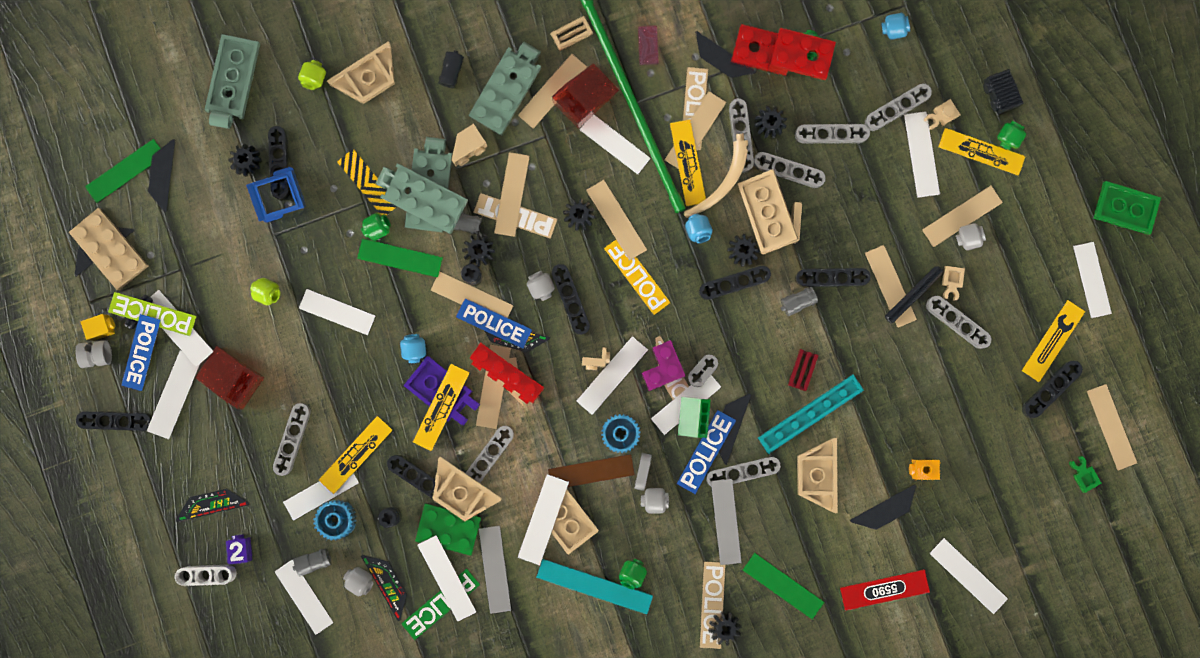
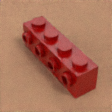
[470,343,544,404]

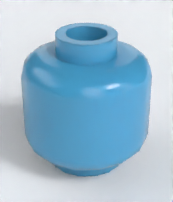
[882,13,910,40]
[685,214,713,243]
[400,334,426,363]

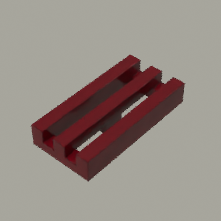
[788,349,819,392]

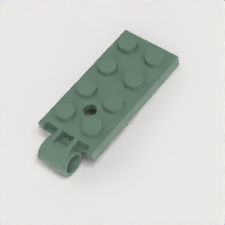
[205,34,260,129]
[468,42,541,136]
[405,137,453,233]
[375,163,468,234]

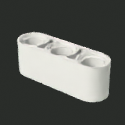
[175,565,237,586]

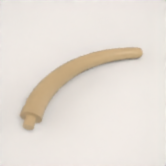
[684,134,748,218]

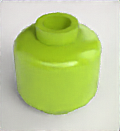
[298,60,326,90]
[250,278,280,305]

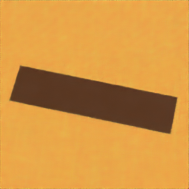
[548,454,635,487]

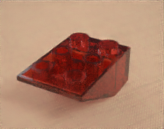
[552,63,619,129]
[195,346,265,409]

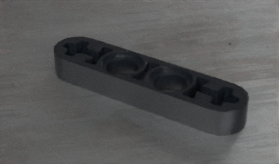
[268,126,290,200]
[552,264,590,335]
[699,266,771,300]
[795,268,871,287]
[1022,360,1083,418]
[76,411,152,431]
[387,455,435,499]

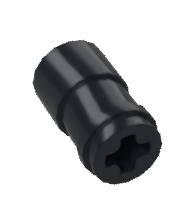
[438,50,464,88]
[461,264,483,286]
[378,507,402,528]

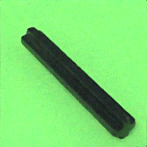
[885,266,944,323]

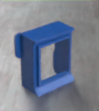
[246,167,306,222]

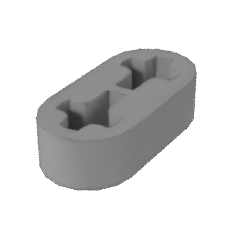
[688,355,718,387]
[634,453,652,491]

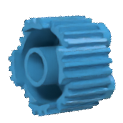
[601,414,640,453]
[313,500,357,540]

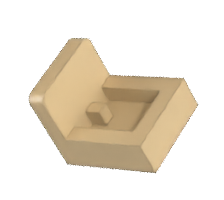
[582,347,610,370]

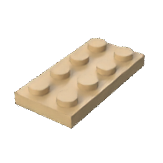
[738,169,799,255]
[69,208,148,290]

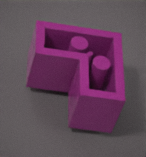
[642,340,685,391]

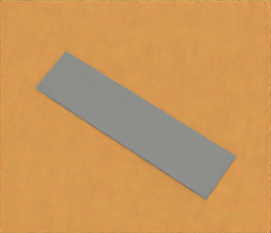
[711,479,741,565]
[479,526,511,614]

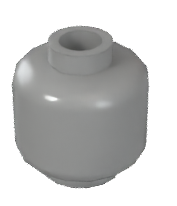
[956,223,986,250]
[527,271,555,301]
[641,488,669,513]
[343,567,374,596]

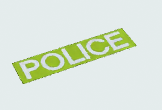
[108,292,196,336]

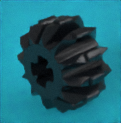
[755,106,787,139]
[228,144,262,177]
[563,198,595,231]
[462,234,495,267]
[727,234,760,267]
[708,611,742,646]

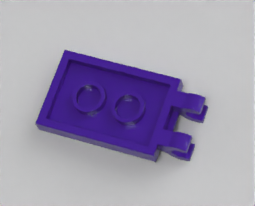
[403,356,480,426]

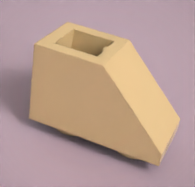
[452,124,487,167]

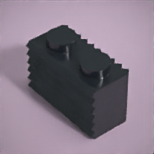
[983,69,1024,115]

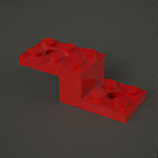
[731,24,836,80]

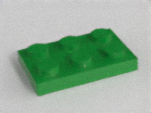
[1093,181,1161,235]
[415,503,482,556]

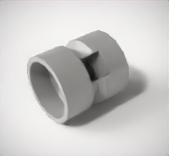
[76,340,112,368]

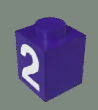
[226,534,252,564]

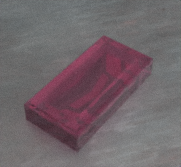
[638,26,659,65]

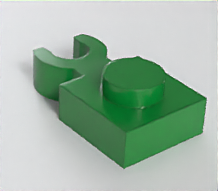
[1069,456,1102,493]

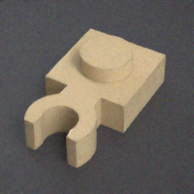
[924,99,960,130]
[942,266,965,301]

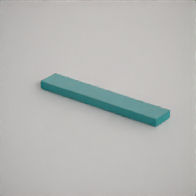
[758,374,864,454]
[536,559,653,615]

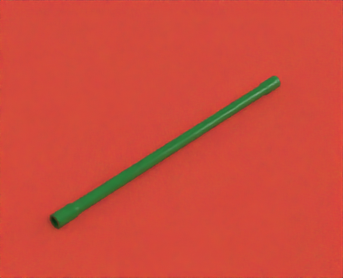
[580,0,686,213]

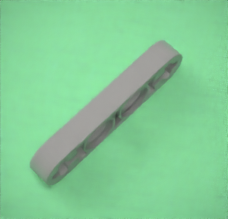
[865,84,932,131]
[729,98,754,173]
[795,124,870,143]
[754,152,826,188]
[926,296,991,349]
[273,403,311,476]
[466,426,514,483]
[706,457,780,487]

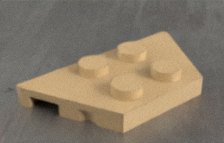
[327,42,395,104]
[797,438,838,513]
[433,456,502,521]

